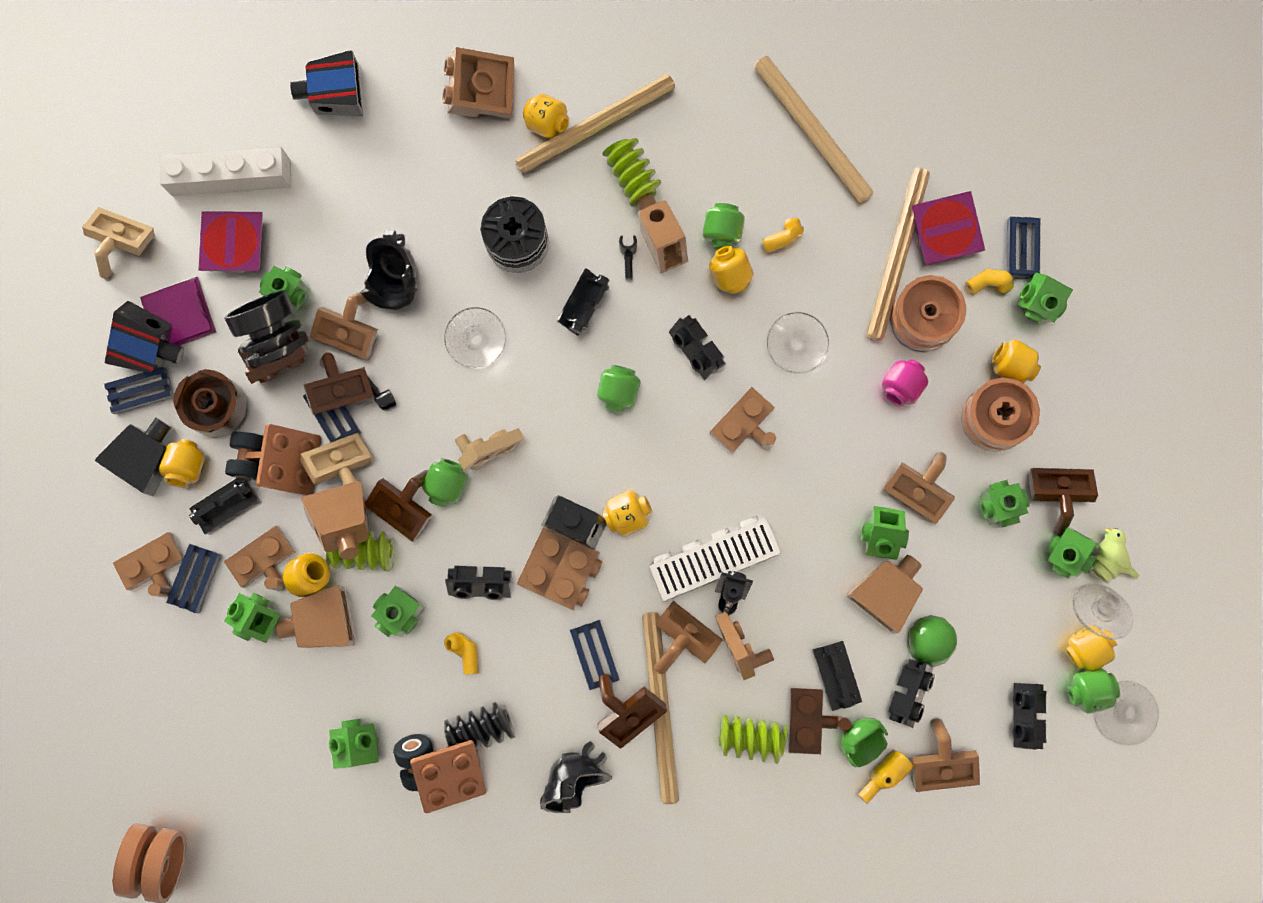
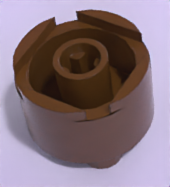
[173,369,246,437]

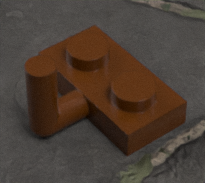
[303,352,374,415]
[1028,468,1098,536]
[366,470,432,542]
[597,674,667,749]
[788,688,851,755]

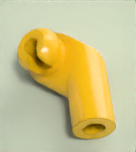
[762,218,804,253]
[965,269,1014,295]
[444,632,479,675]

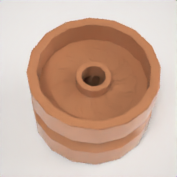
[890,275,967,352]
[961,377,1040,452]
[112,823,186,903]

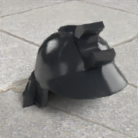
[360,230,417,310]
[540,741,613,813]

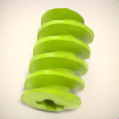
[602,138,661,207]
[326,531,395,572]
[719,714,787,764]

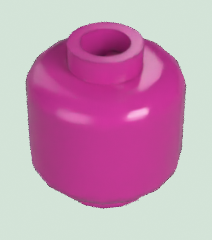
[881,359,929,407]

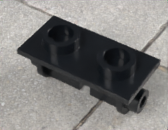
[556,268,610,336]
[669,315,726,380]
[189,478,258,535]
[445,565,512,600]
[715,571,753,615]
[813,641,862,711]
[888,659,935,728]
[1012,683,1047,750]

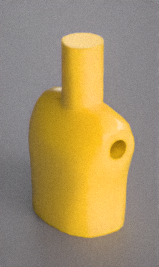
[858,750,914,804]

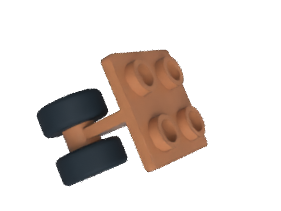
[225,424,321,496]
[393,734,486,813]

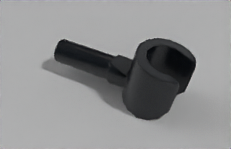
[619,235,637,280]
[367,375,396,410]

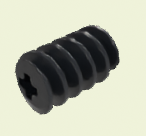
[444,702,515,752]

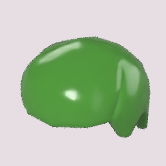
[908,615,957,667]
[840,718,888,767]

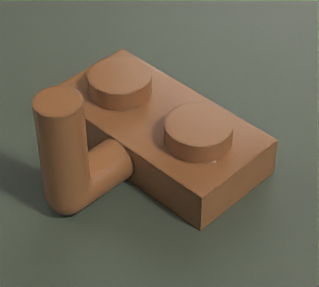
[309,291,378,359]
[710,387,776,454]
[883,452,955,524]
[224,526,296,591]
[113,532,184,598]
[655,601,723,674]
[715,611,774,680]
[912,718,980,792]

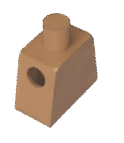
[637,195,688,274]
[301,481,369,559]
[846,554,923,634]
[276,585,355,648]

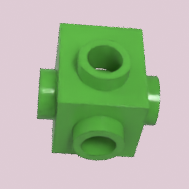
[259,266,309,315]
[1018,273,1073,324]
[980,480,1030,528]
[861,506,909,560]
[1047,527,1099,579]
[371,586,424,637]
[224,593,281,643]
[329,719,379,769]

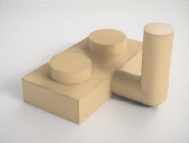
[82,207,155,279]
[455,428,525,470]
[300,433,372,485]

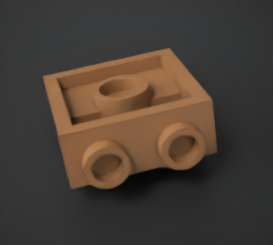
[442,47,514,118]
[517,527,603,611]

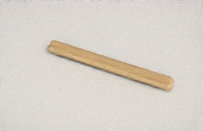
[755,56,873,203]
[515,74,675,173]
[867,168,930,341]
[642,612,679,804]

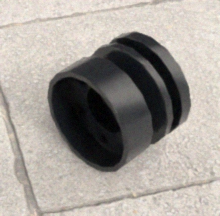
[480,196,549,273]
[224,290,309,367]

